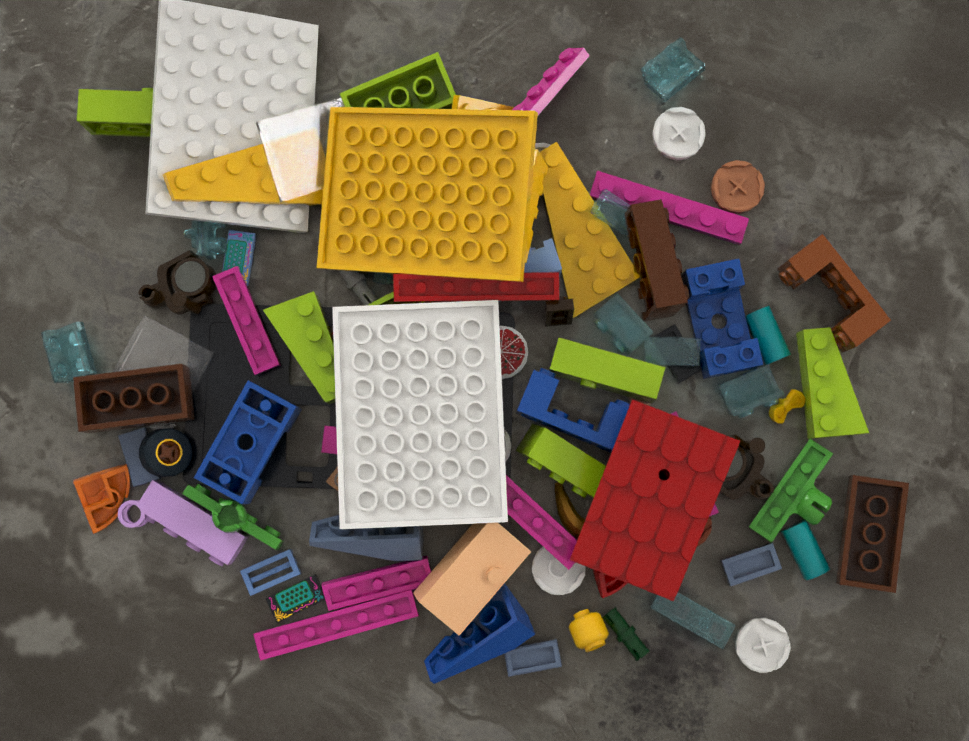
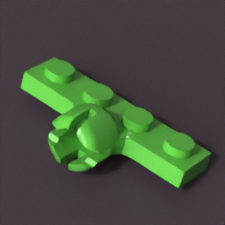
[749,439,833,543]
[182,484,284,550]

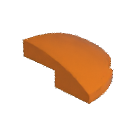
[73,464,130,534]

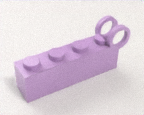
[118,480,249,566]

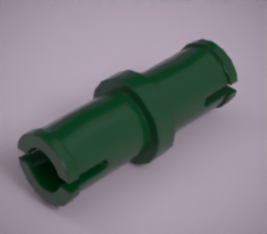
[602,607,650,661]

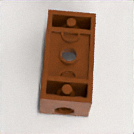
[777,234,891,352]

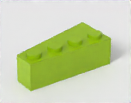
[263,291,336,404]
[796,327,869,439]
[516,423,606,498]

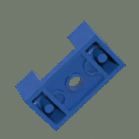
[681,259,763,379]
[516,368,630,453]
[194,380,302,504]

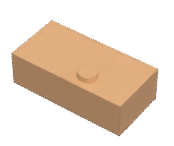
[413,523,531,636]

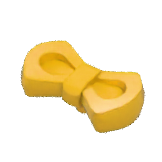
[769,389,805,424]

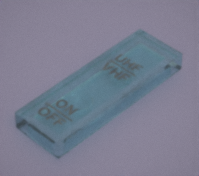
[650,593,736,649]

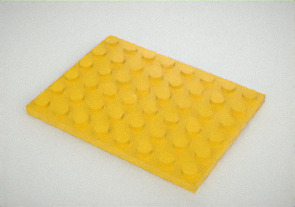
[317,107,538,282]

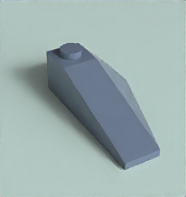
[309,515,424,561]

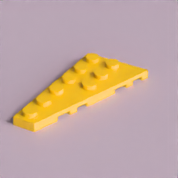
[163,128,326,205]
[540,142,640,318]

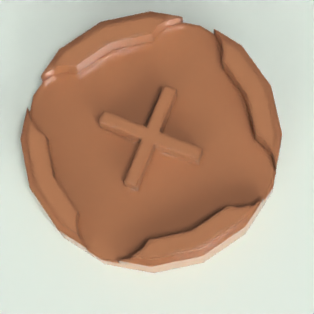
[711,160,765,214]

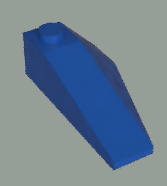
[424,583,535,684]

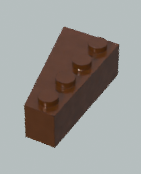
[625,199,689,322]

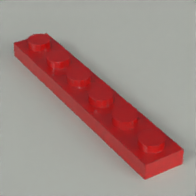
[393,272,559,302]

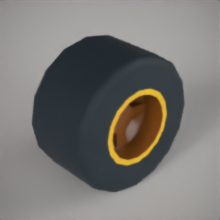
[139,428,192,477]

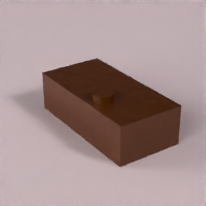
[73,364,195,433]
[836,475,909,593]

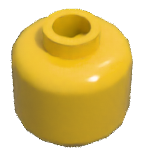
[568,609,609,652]

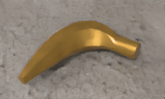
[555,482,585,537]

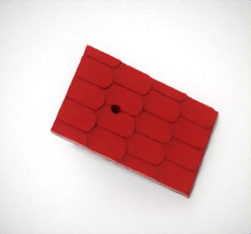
[570,399,740,601]

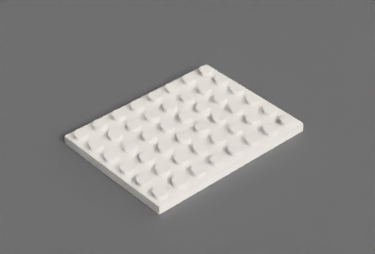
[145,0,319,233]
[332,300,508,529]

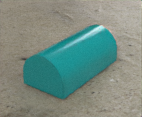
[746,306,791,366]
[781,519,830,580]

